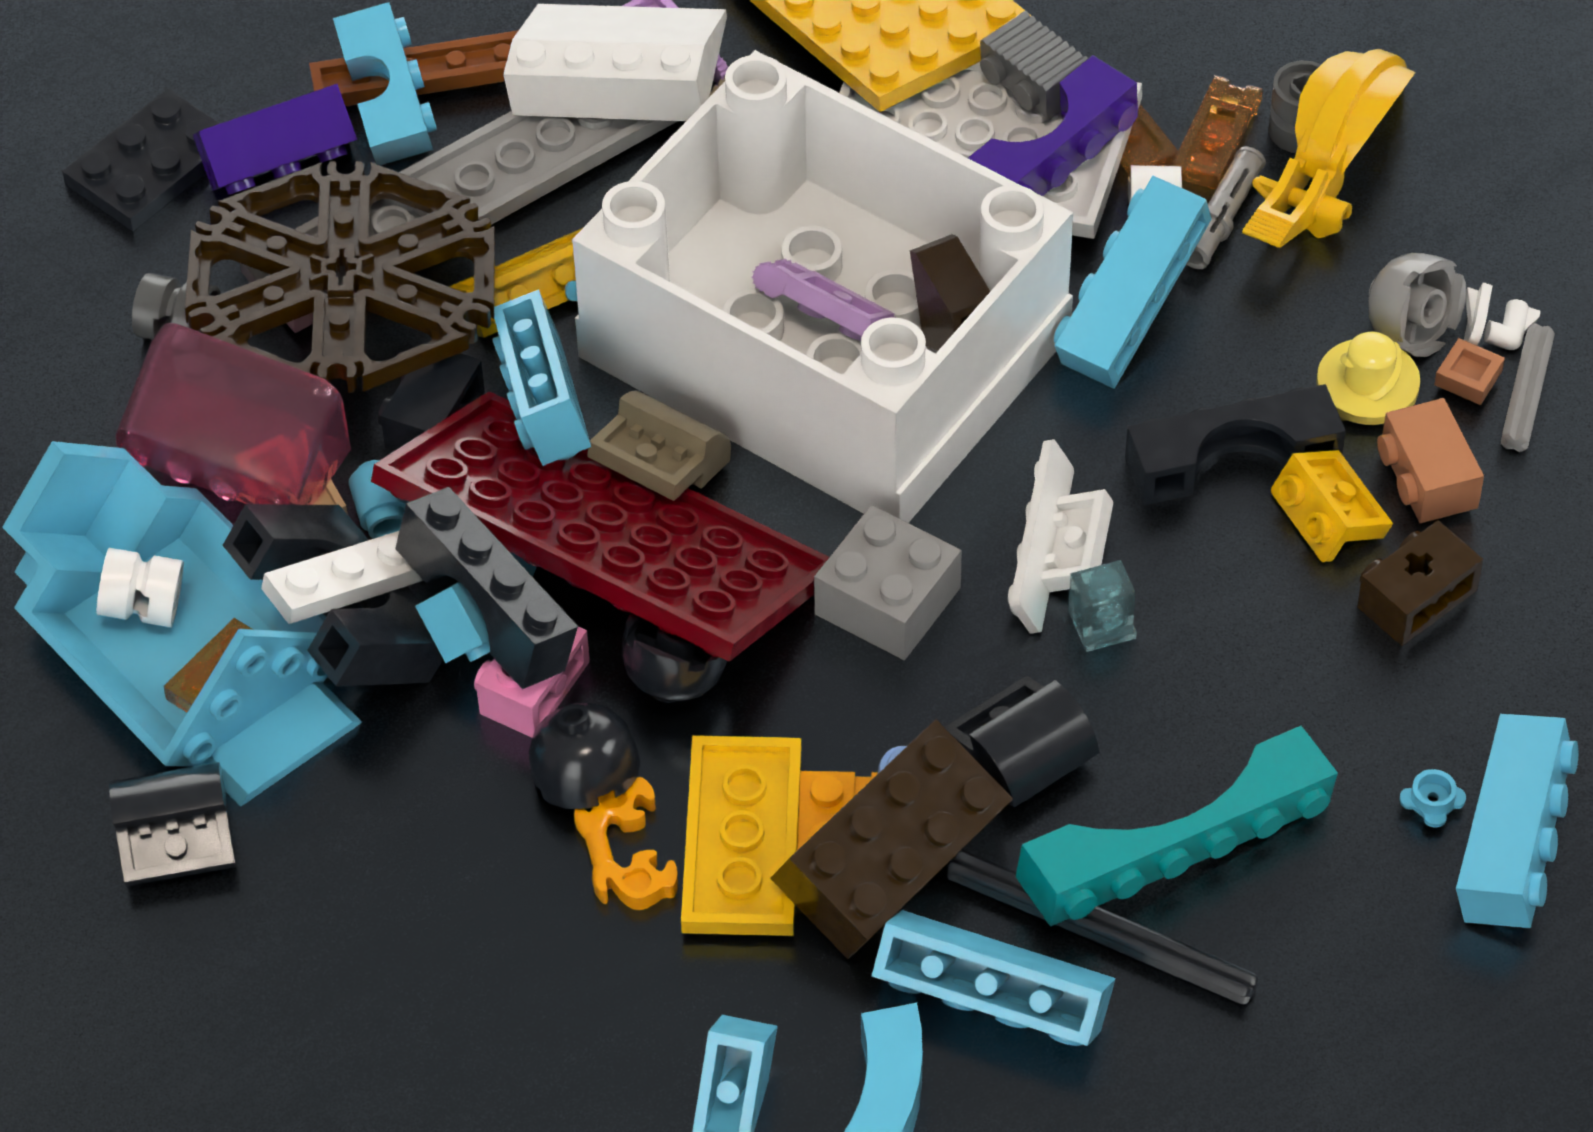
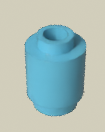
[348,460,409,539]

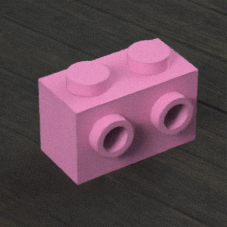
[474,627,590,738]

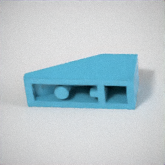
[415,553,537,663]

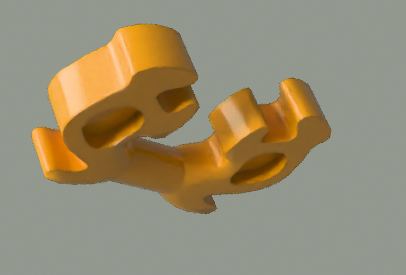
[574,777,678,910]

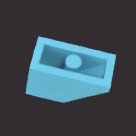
[692,1015,777,1132]

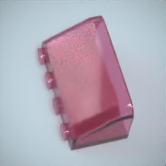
[115,323,351,505]

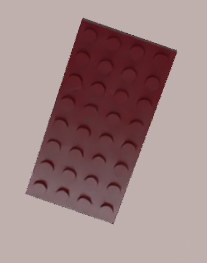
[371,391,829,662]

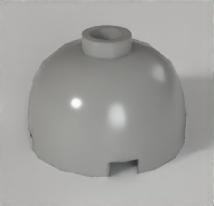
[1368,253,1466,357]

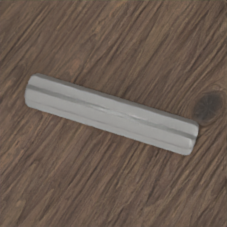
[1501,323,1555,452]

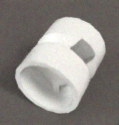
[96,548,184,628]

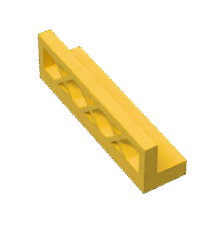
[449,227,584,338]

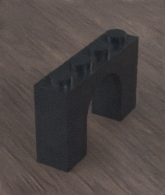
[223,504,443,686]

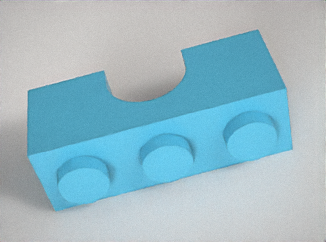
[333,2,437,165]

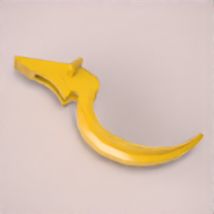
[1242,49,1416,248]

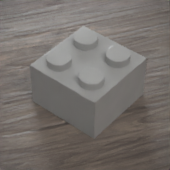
[814,505,962,661]

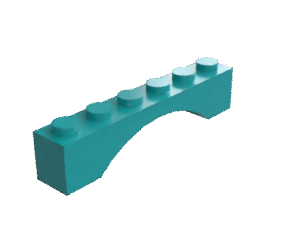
[1015,726,1338,927]

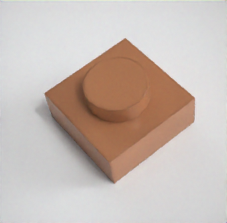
[1434,338,1505,405]

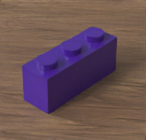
[193,84,357,195]

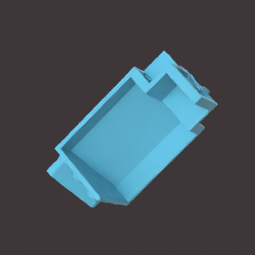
[2,441,362,807]

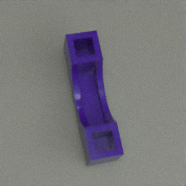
[968,55,1138,196]

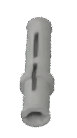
[1186,146,1266,269]

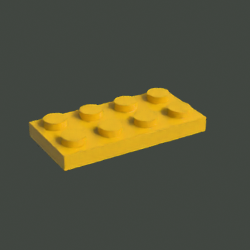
[681,736,802,936]

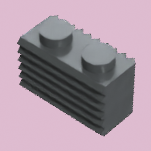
[980,10,1088,120]

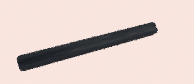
[946,849,1258,1004]

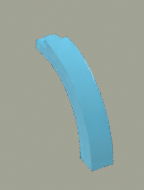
[844,1003,923,1132]

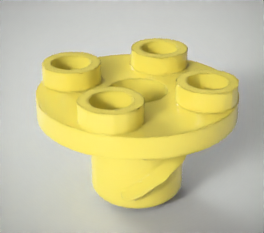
[1316,332,1420,425]

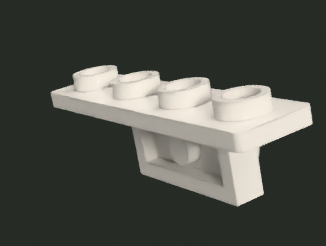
[1008,439,1114,634]

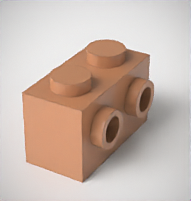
[1377,398,1484,523]

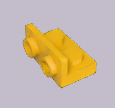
[1271,450,1393,562]

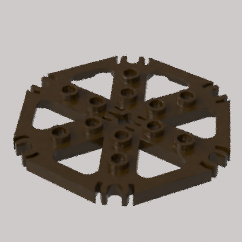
[185,161,495,393]

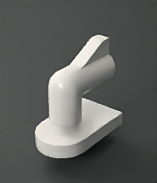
[1464,283,1540,350]

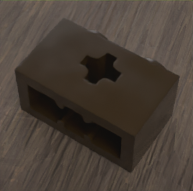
[1357,520,1484,646]

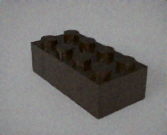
[770,719,1013,959]

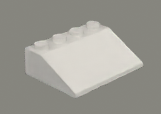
[503,4,727,121]

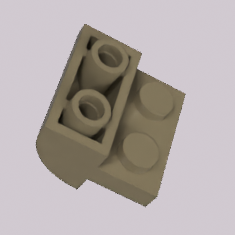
[587,390,731,501]

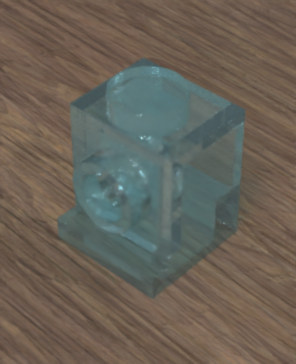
[1068,560,1137,652]

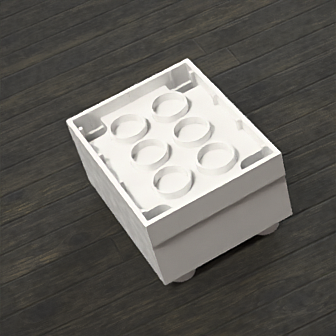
[572,50,1073,523]

